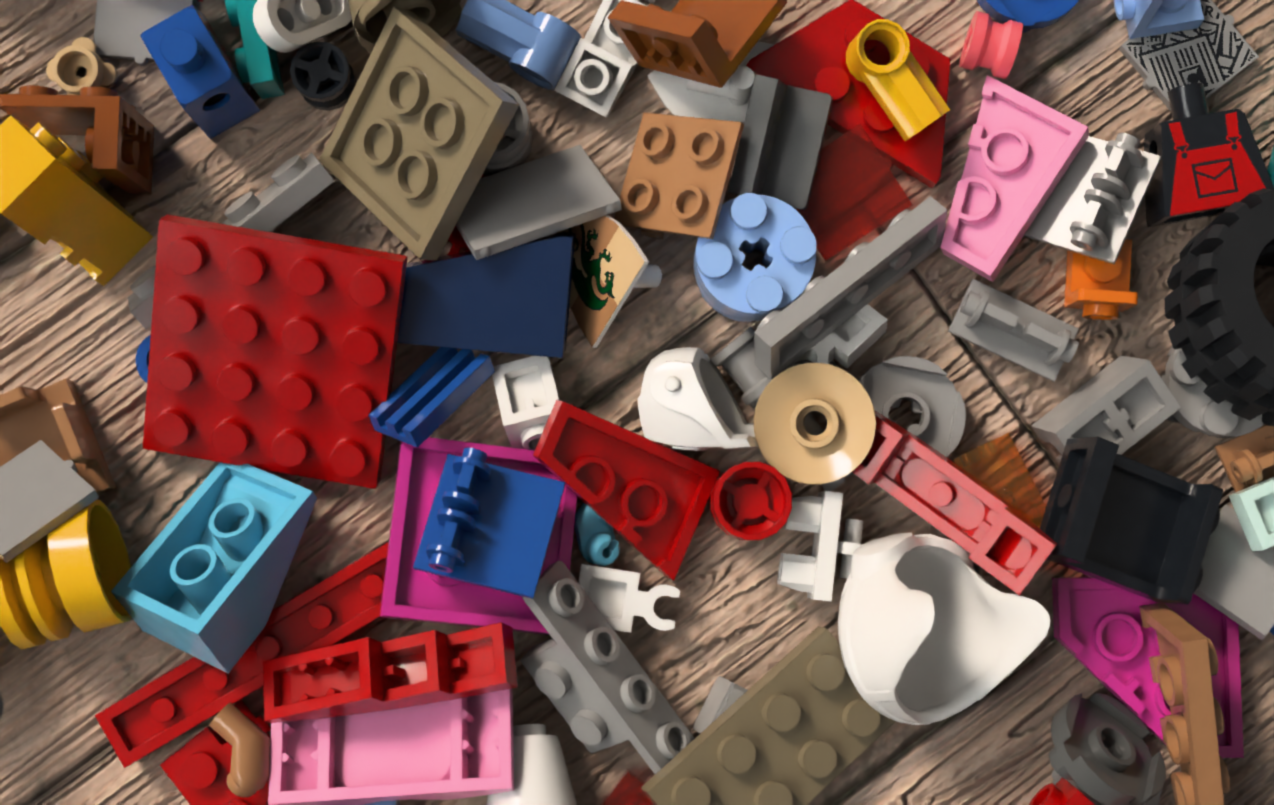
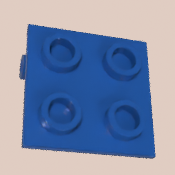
[413,448,565,599]

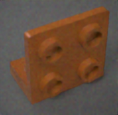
[607,0,787,88]
[0,85,154,194]

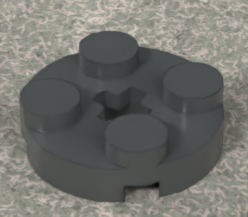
[1049,693,1166,805]

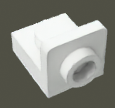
[492,355,560,450]

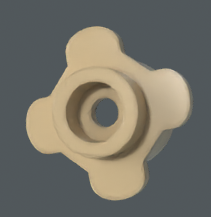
[46,37,117,95]

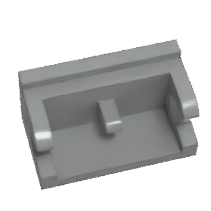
[1031,355,1182,464]

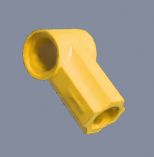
[846,19,950,141]

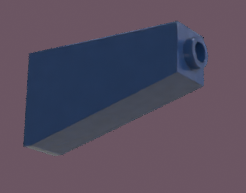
[397,232,576,358]

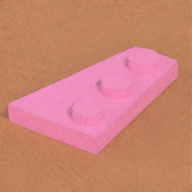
[940,75,1090,282]

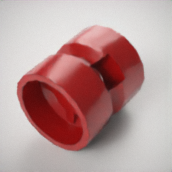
[709,462,792,540]

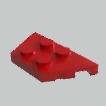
[746,0,951,189]

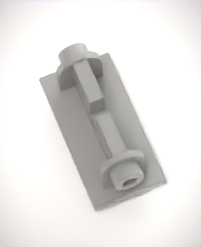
[948,279,1079,382]

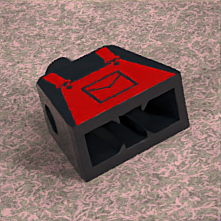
[1144,83,1274,227]

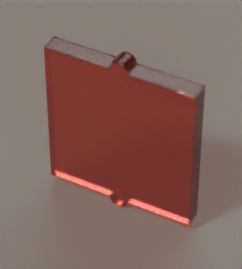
[794,123,913,261]

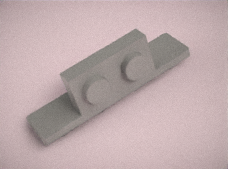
[520,561,695,774]

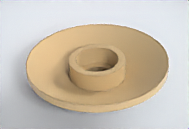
[753,363,876,484]

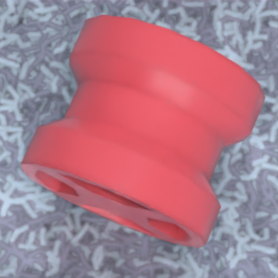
[959,11,1023,80]

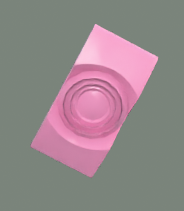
[268,688,514,805]

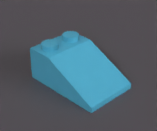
[111,462,317,673]

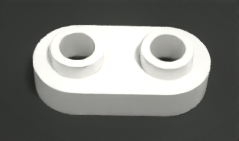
[253,0,352,53]

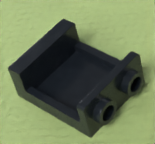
[1040,436,1223,605]

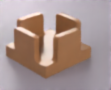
[0,379,116,496]

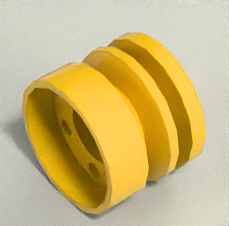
[0,500,132,650]

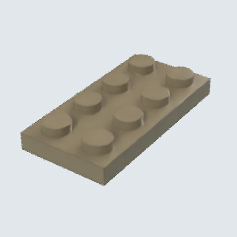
[641,626,896,805]

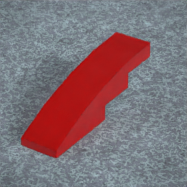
[263,622,518,723]

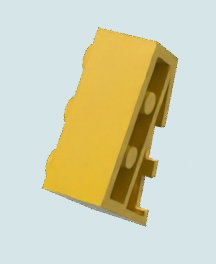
[0,115,153,286]

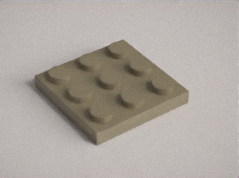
[319,7,520,261]

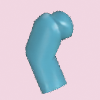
[574,502,620,566]

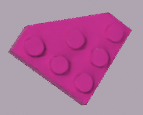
[1052,577,1244,758]

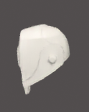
[637,347,758,451]

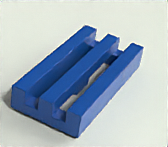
[368,347,495,447]

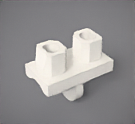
[777,491,863,602]

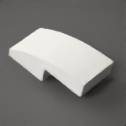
[554,0,647,118]

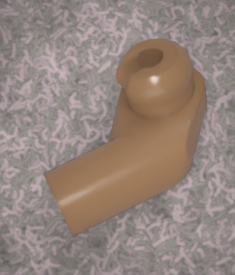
[209,702,270,798]

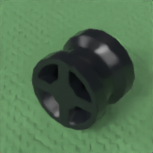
[290,41,356,111]

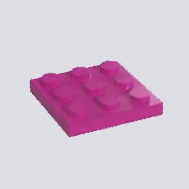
[380,437,577,635]

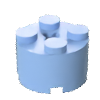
[693,193,816,322]

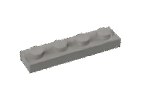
[128,153,335,329]
[754,196,947,380]

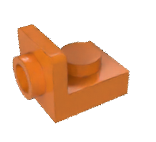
[1064,239,1138,320]

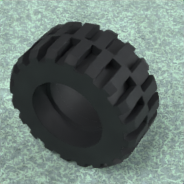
[1165,188,1274,426]

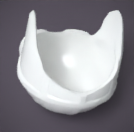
[838,533,1050,725]

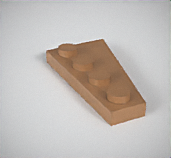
[1139,603,1230,805]

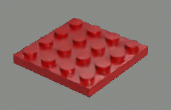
[143,214,408,489]

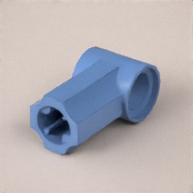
[456,0,582,90]

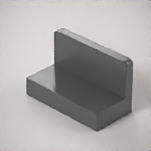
[728,74,833,210]

